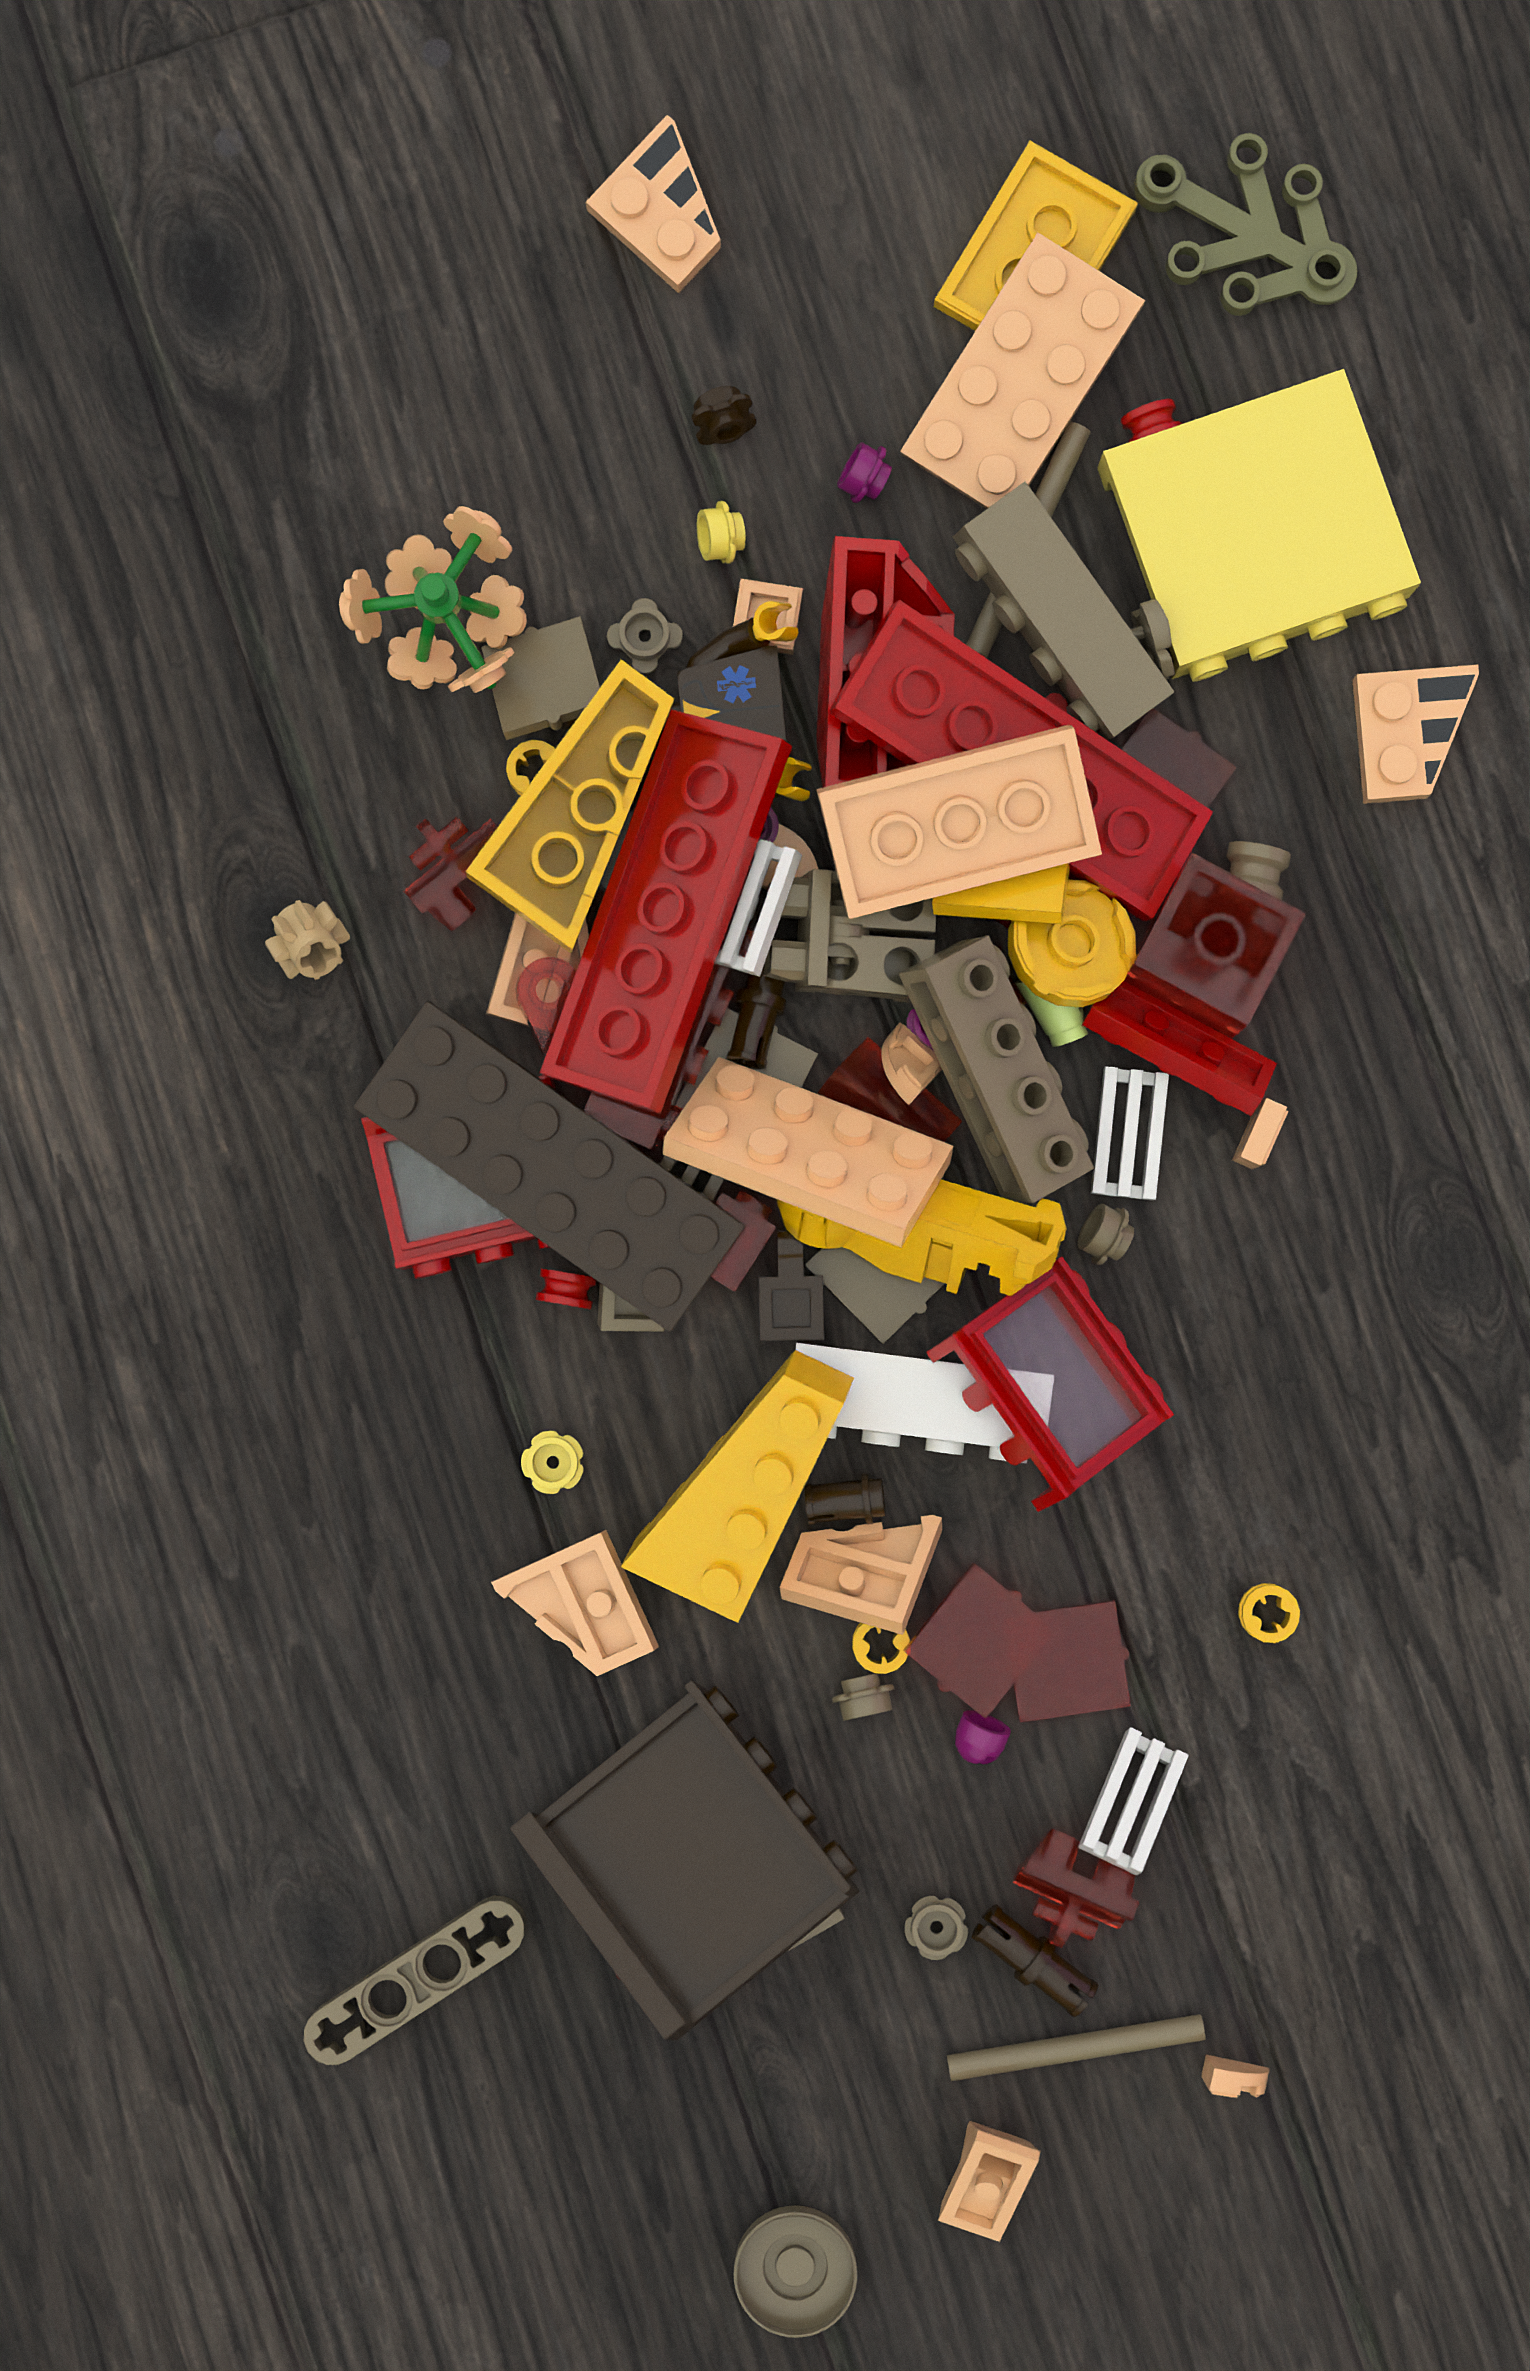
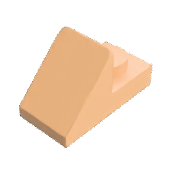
[938,2121,1040,2242]

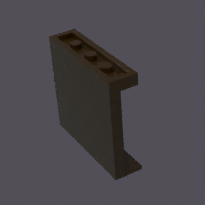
[510,1680,860,2040]

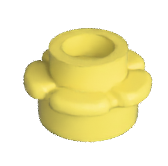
[697,501,746,564]
[521,1431,584,1494]

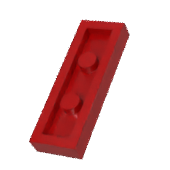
[1082,981,1277,1116]

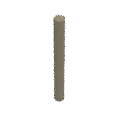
[966,422,1091,658]
[947,2014,1206,2081]

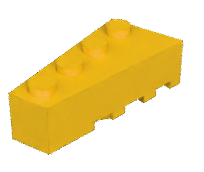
[466,660,674,953]
[621,1350,854,1623]

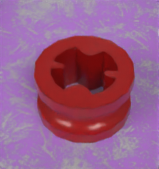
[1120,399,1182,443]
[535,1268,597,1310]

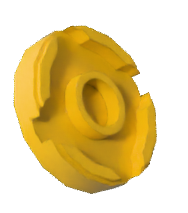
[1008,879,1136,1007]

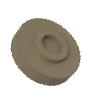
[734,2206,857,2338]

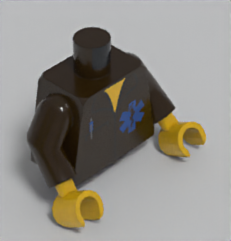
[657,601,812,802]

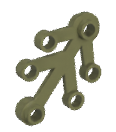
[1134,133,1357,316]

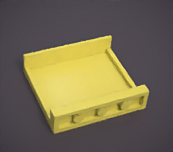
[1097,369,1421,682]

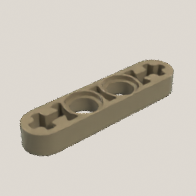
[304,1896,527,2065]

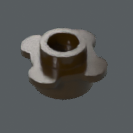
[691,386,757,445]

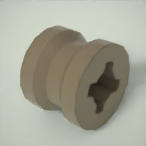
[1219,841,1291,906]

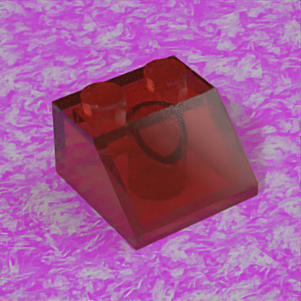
[1124,853,1306,1039]

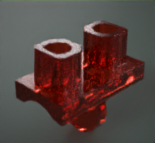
[404,817,499,931]
[1012,1829,1140,1948]

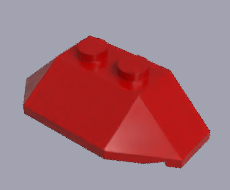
[816,536,955,788]

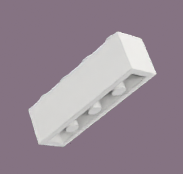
[795,1343,1053,1463]

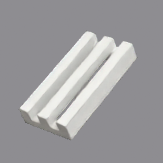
[715,839,802,977]
[1090,1066,1169,1201]
[1078,1727,1189,1876]

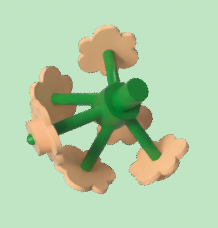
[339,506,527,693]

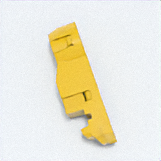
[776,1179,1066,1296]

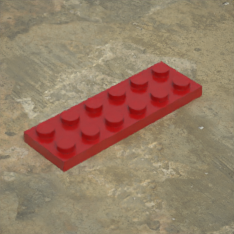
[829,600,1213,922]
[540,709,792,1114]

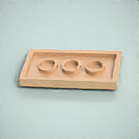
[900,232,1145,509]
[816,725,1102,919]
[663,1057,953,1247]

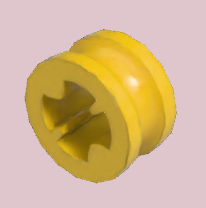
[506,740,555,796]
[1238,1583,1300,1643]
[852,1623,910,1674]

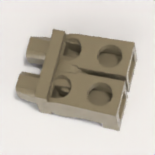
[764,869,936,1003]

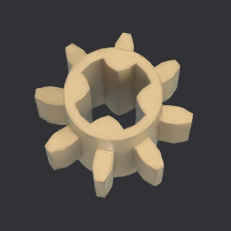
[265,900,350,980]

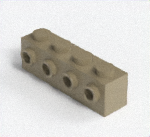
[953,481,1174,740]
[898,935,1094,1204]

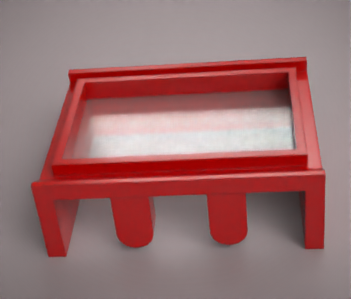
[361,1075,556,1279]
[926,1257,1174,1512]

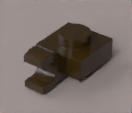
[759,1231,824,1341]

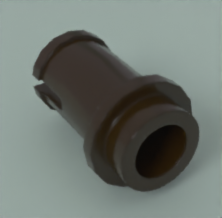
[805,1473,886,1525]

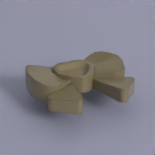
[1130,599,1175,680]

